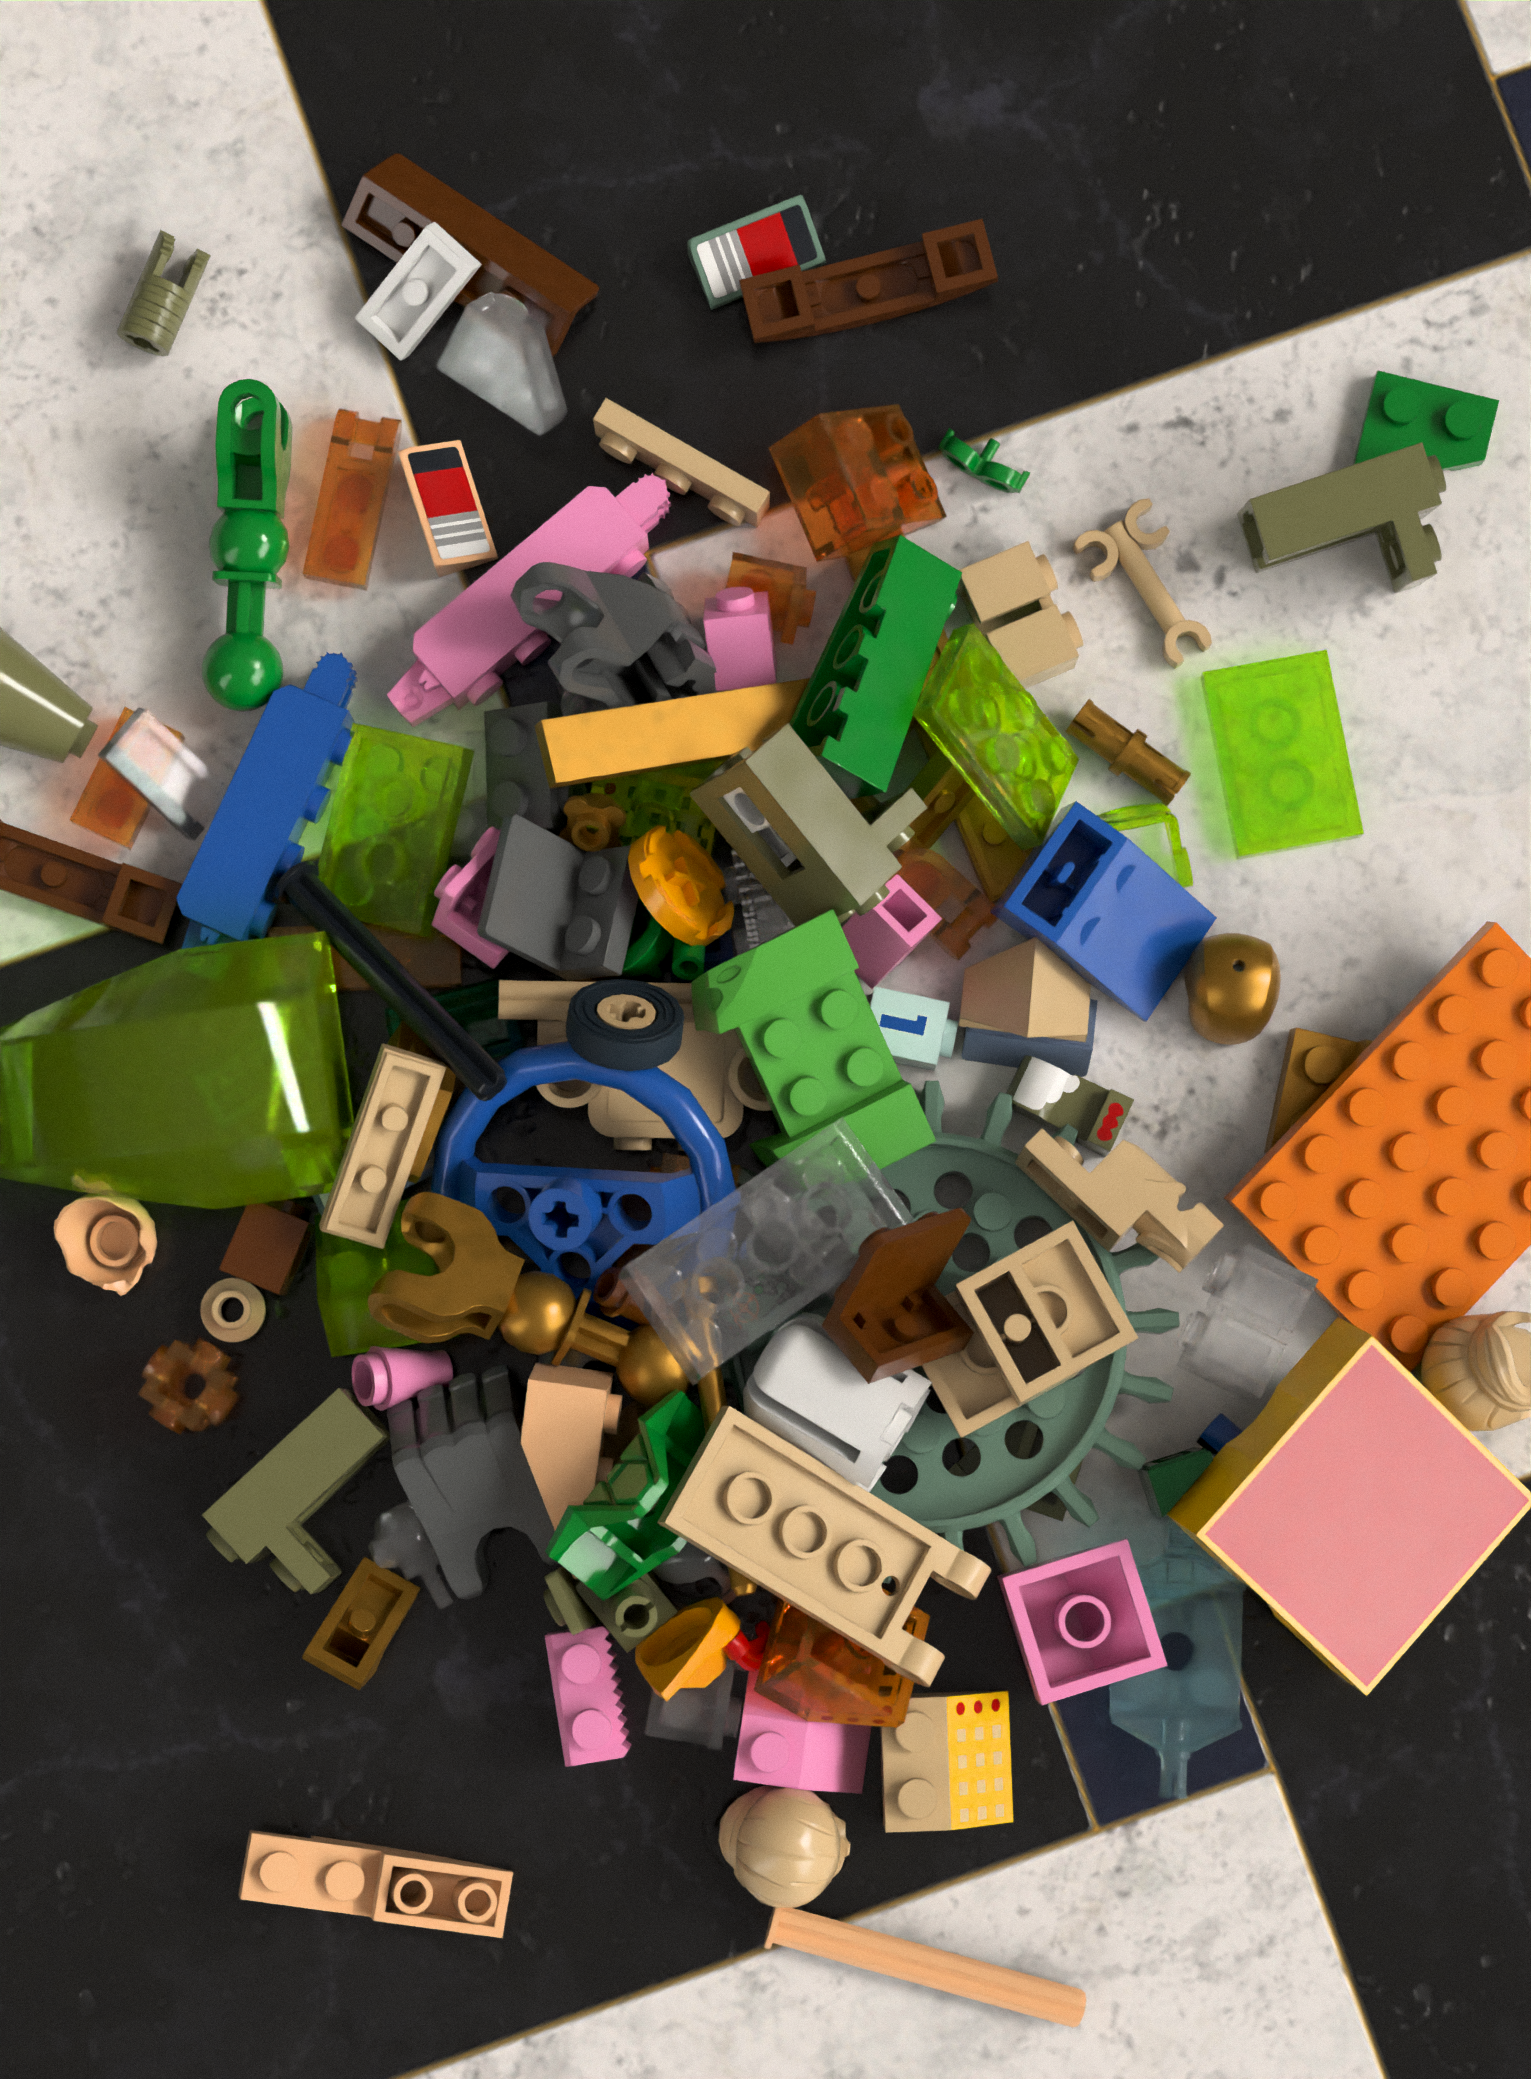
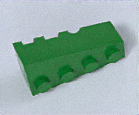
[789,535,962,799]

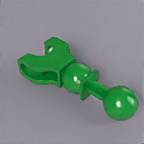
[202,379,293,712]

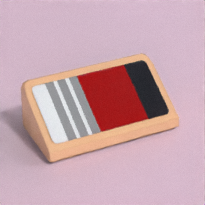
[398,440,498,577]

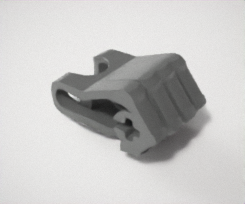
[510,562,717,709]
[387,1365,561,1600]

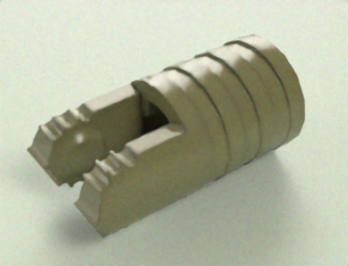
[117,230,211,357]

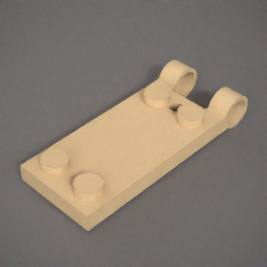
[657,1406,991,1687]

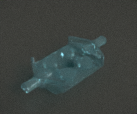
[1109,1517,1247,1798]

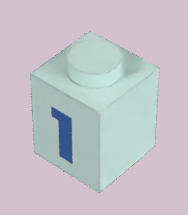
[870,986,959,1071]

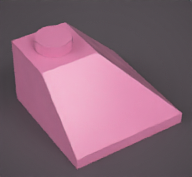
[733,1648,873,1794]

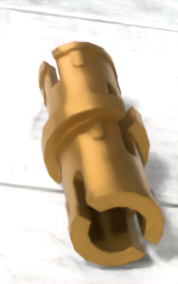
[1065,699,1191,806]

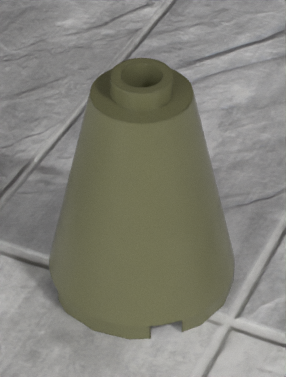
[0,627,99,763]

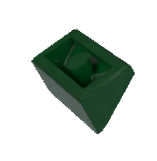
[1138,1447,1213,1517]

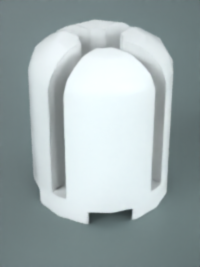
[743,1312,932,1492]

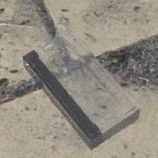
[98,707,228,841]

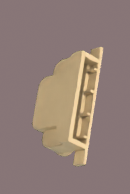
[498,980,771,1151]

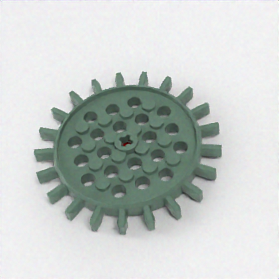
[679,1081,1180,1584]

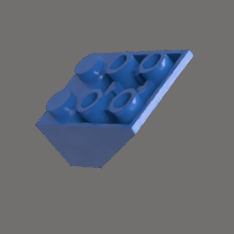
[990,801,1217,1022]

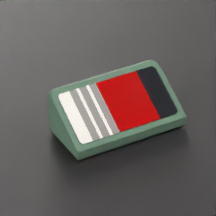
[687,195,826,310]

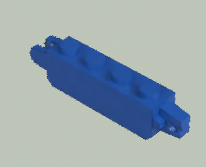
[176,652,358,984]

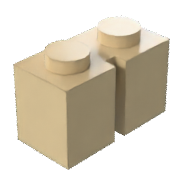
[957,541,1083,697]

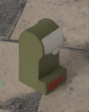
[1006,1055,1134,1157]

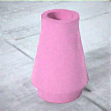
[352,1346,453,1411]

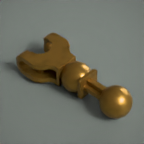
[368,1192,696,1406]

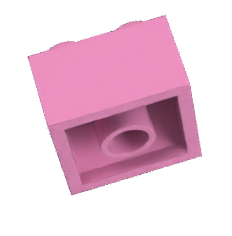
[997,1539,1168,1705]

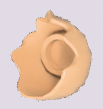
[54,1190,157,1296]

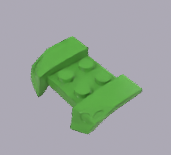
[691,909,936,1194]

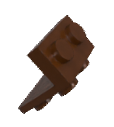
[822,1207,974,1384]

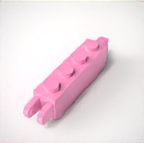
[387,473,671,727]

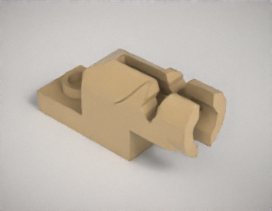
[1015,1128,1224,1273]

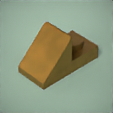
[302,1557,420,1690]

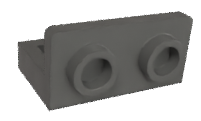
[484,701,588,833]

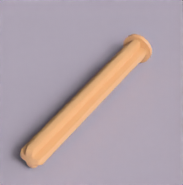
[763,1907,1086,2028]

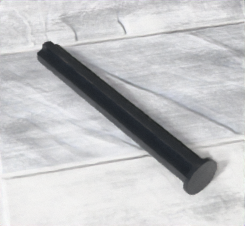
[275,861,507,1101]

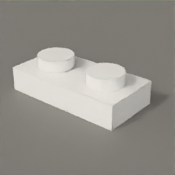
[354,222,482,361]

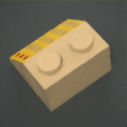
[879,1690,1013,1833]

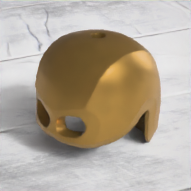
[1184,933,1281,1045]

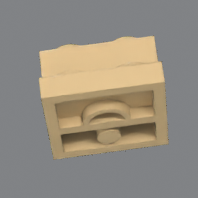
[921,1221,1138,1438]

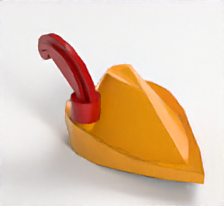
[635,1597,774,1702]

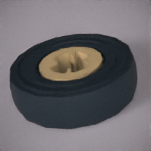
[566,979,684,1071]

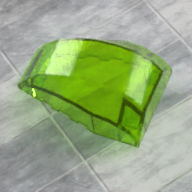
[0,932,354,1209]

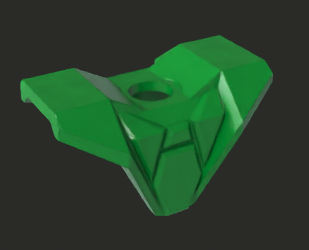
[545,1389,706,1601]

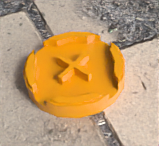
[628,825,734,946]

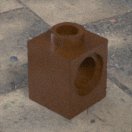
[219,1193,316,1297]

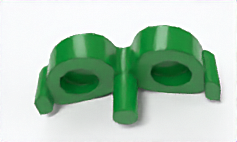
[939,427,1031,493]

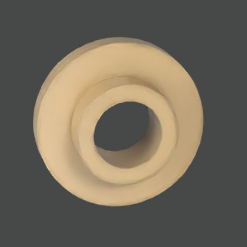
[200,1278,266,1343]

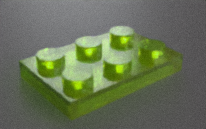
[912,622,1079,851]
[1200,650,1364,860]
[318,723,475,937]

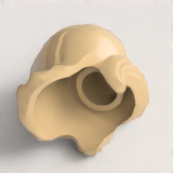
[1421,1311,1531,1431]
[718,1785,850,1908]

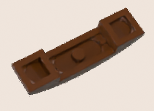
[739,218,998,343]
[0,819,182,945]

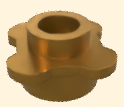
[559,793,627,852]

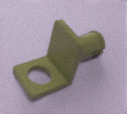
[575,1573,678,1653]

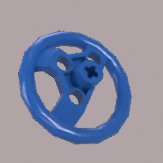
[430,1041,738,1332]

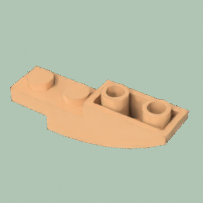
[238,1830,513,1938]

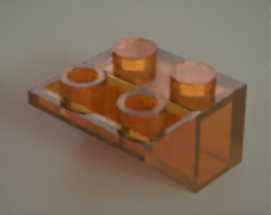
[769,404,947,562]

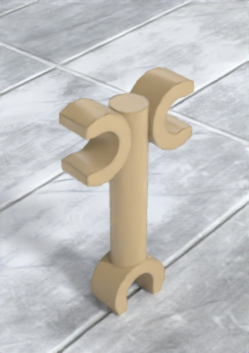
[1072,498,1212,669]

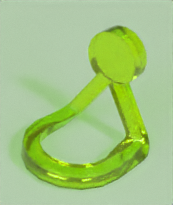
[1097,803,1193,888]

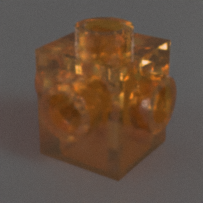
[138,1337,239,1434]

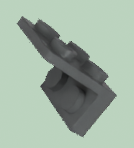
[477,815,639,981]

